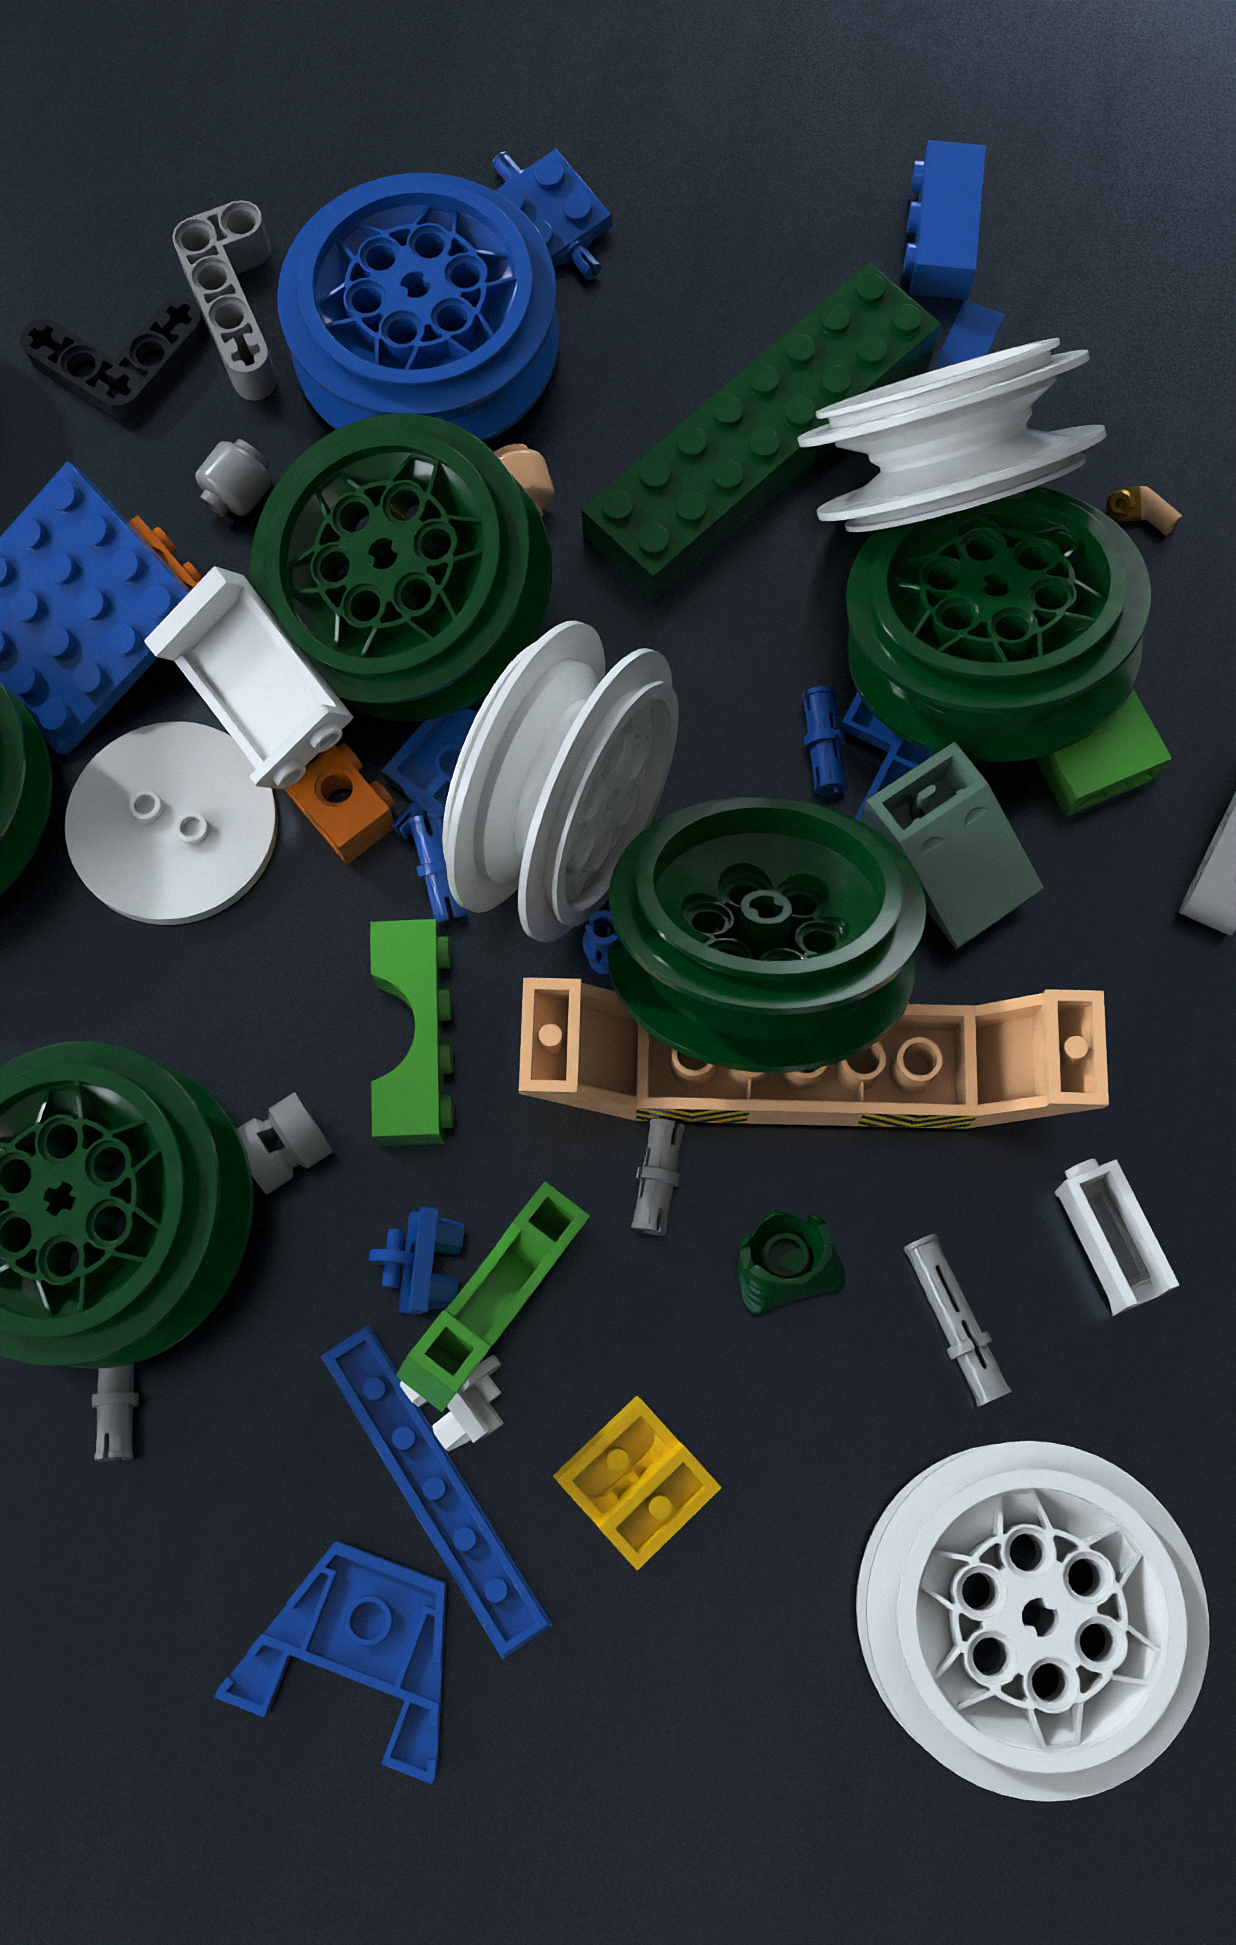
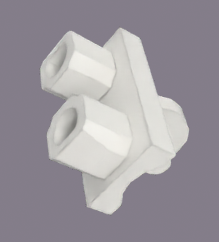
[400,1355,504,1451]

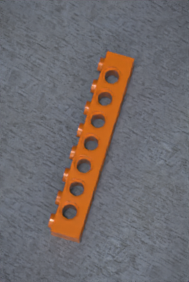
[129,515,395,865]

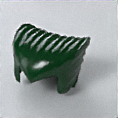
[738,1210,846,1316]

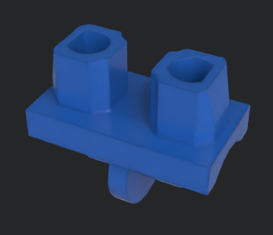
[368,1207,465,1315]

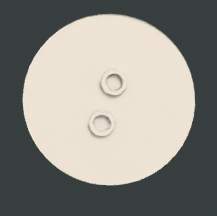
[65,722,279,925]

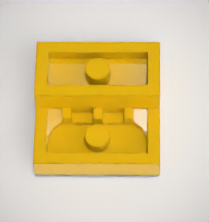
[553,1396,722,1571]

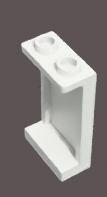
[144,566,354,789]

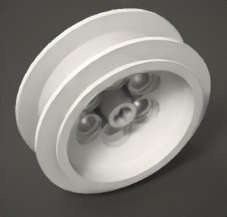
[797,338,1106,532]
[442,620,679,943]
[856,1441,1210,1802]

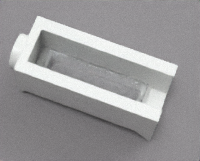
[1055,1158,1179,1316]

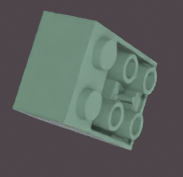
[860,742,1044,950]

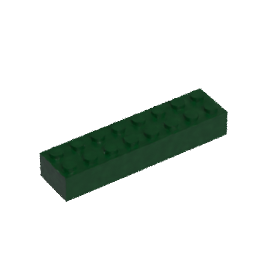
[581,262,941,605]

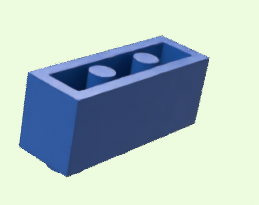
[903,140,986,300]

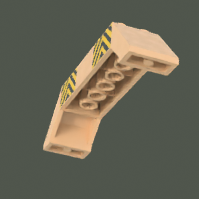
[519,978,1109,1129]

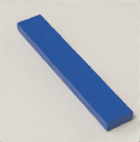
[320,1325,553,1660]

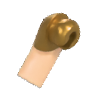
[1106,486,1183,536]

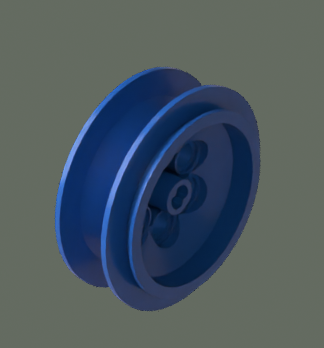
[277,173,559,443]

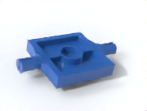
[492,149,613,280]
[381,708,478,839]

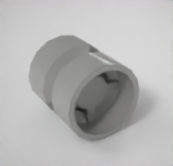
[237,1092,334,1195]

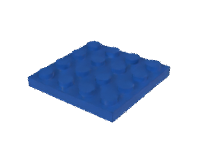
[0,461,190,756]

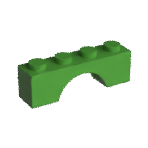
[370,919,454,1147]
[396,1181,590,1412]

